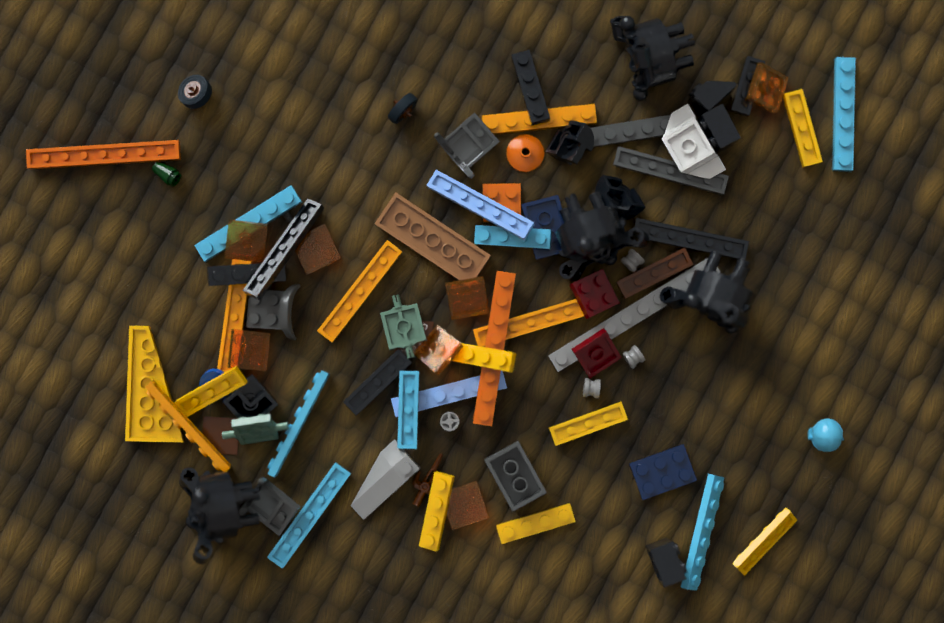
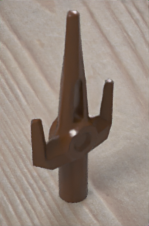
[412,453,443,507]

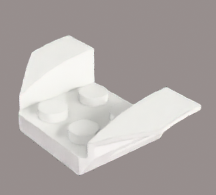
[662,104,726,179]

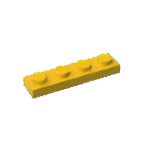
[783,89,823,168]
[444,341,517,373]
[174,366,248,417]
[549,401,628,446]
[419,471,455,552]
[496,503,575,544]
[732,508,797,576]

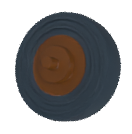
[178,75,212,109]
[388,93,418,124]

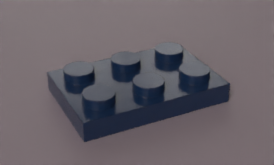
[521,195,564,260]
[629,444,697,500]

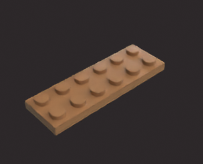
[375,192,491,288]

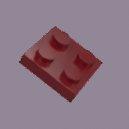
[570,269,620,319]
[571,328,622,379]

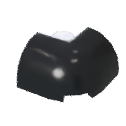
[545,121,594,165]
[595,175,646,220]
[223,374,278,418]

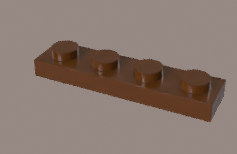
[616,248,694,299]

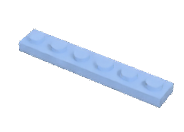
[426,170,535,241]
[391,371,507,417]

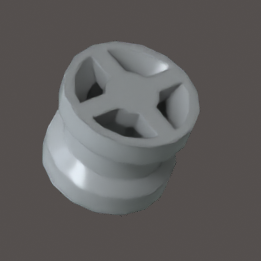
[621,249,645,273]
[622,345,645,369]
[583,378,601,398]
[440,412,459,431]

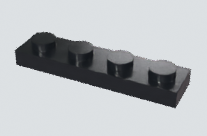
[511,50,550,125]
[207,263,286,286]
[343,349,412,416]

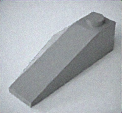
[351,439,420,520]

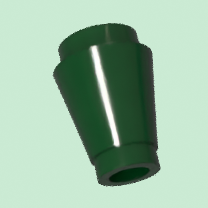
[152,161,182,186]

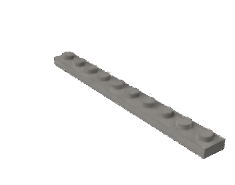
[548,257,720,372]

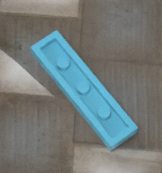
[474,225,552,249]
[397,371,419,449]

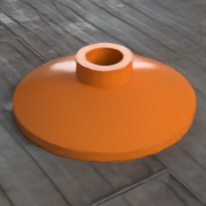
[506,134,544,172]

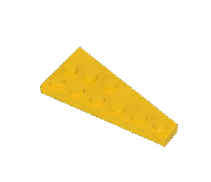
[125,326,184,442]

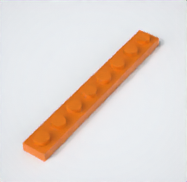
[26,140,181,169]
[473,271,516,426]

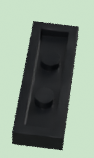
[730,56,766,117]

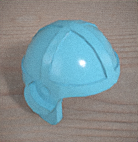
[808,418,844,452]

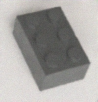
[484,440,547,511]

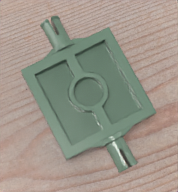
[380,294,427,359]
[222,414,289,445]

